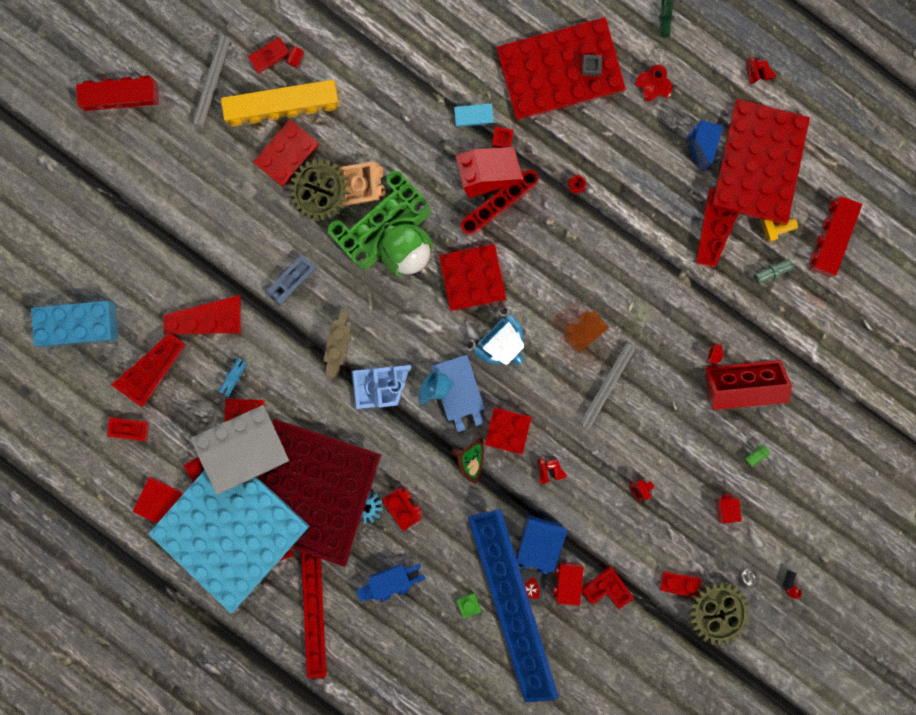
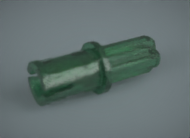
[658,0,674,38]

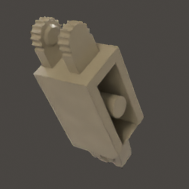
[324,311,352,379]

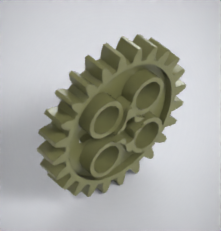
[289,158,350,221]
[688,581,751,646]

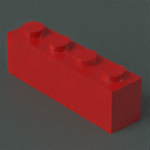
[76,75,159,112]
[809,196,863,278]

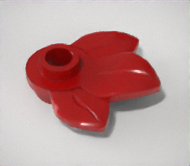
[635,65,672,102]

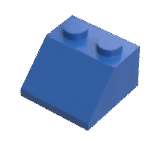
[687,120,723,171]

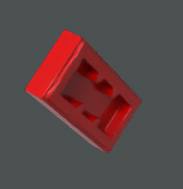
[247,37,289,74]

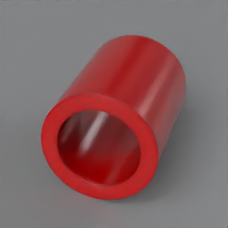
[286,46,304,68]

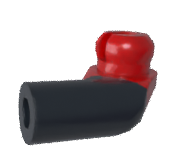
[783,570,802,599]

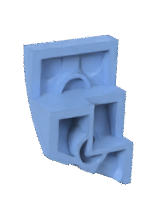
[351,365,411,409]

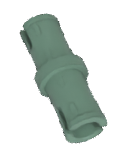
[753,259,794,285]

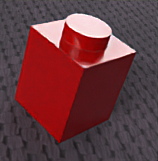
[715,494,742,524]

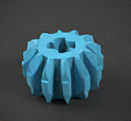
[362,491,383,524]

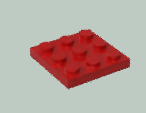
[439,244,507,311]

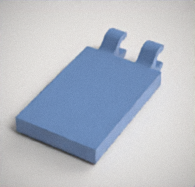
[431,355,485,432]

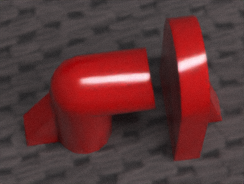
[746,57,776,84]
[537,458,568,484]

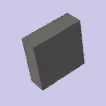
[582,55,602,77]

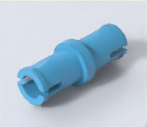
[218,358,248,397]

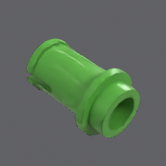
[745,444,771,467]

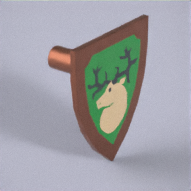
[452,437,484,484]

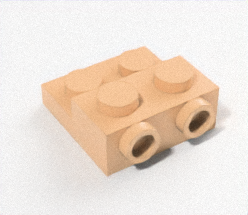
[339,161,386,206]

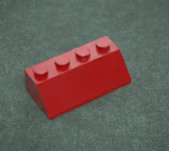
[705,360,792,410]

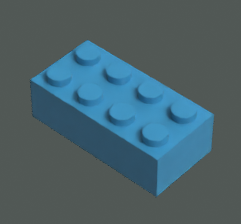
[31,301,118,348]

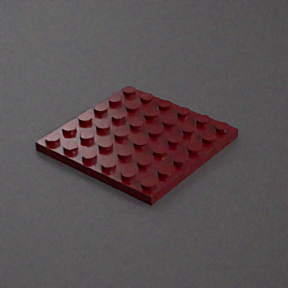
[257,419,382,567]

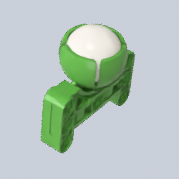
[328,171,433,277]

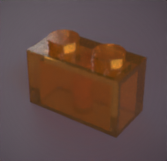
[563,310,609,353]

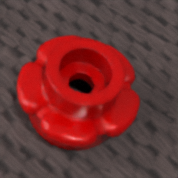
[568,175,587,193]

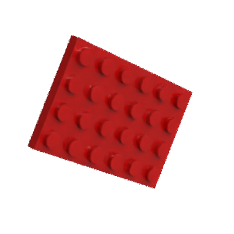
[496,17,626,121]
[711,99,810,226]

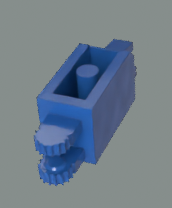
[356,563,426,602]

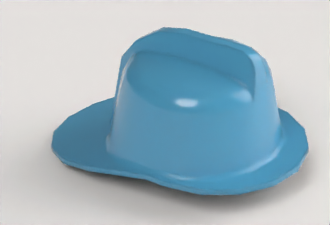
[418,368,453,405]

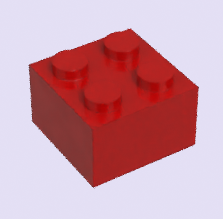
[484,407,532,455]

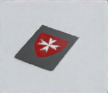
[521,569,546,606]

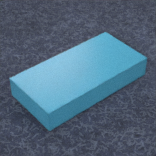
[454,104,494,127]

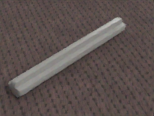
[193,35,230,127]
[580,344,635,429]

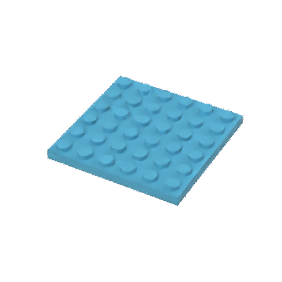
[149,470,310,614]

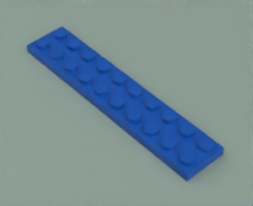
[468,509,559,702]

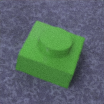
[457,593,482,619]

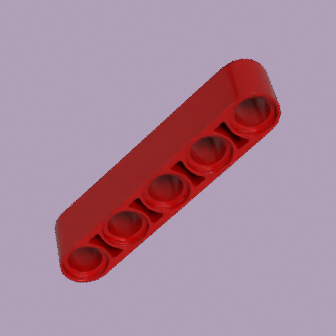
[461,169,538,237]

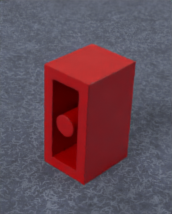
[552,562,584,606]

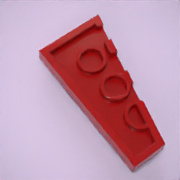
[695,188,739,267]
[163,295,241,335]
[111,333,187,407]

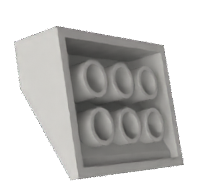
[190,405,289,495]

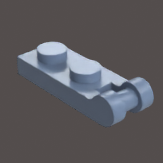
[266,255,317,306]

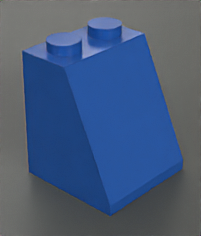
[516,515,567,574]

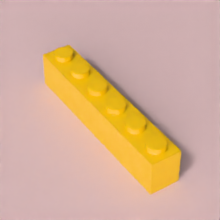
[221,79,340,127]

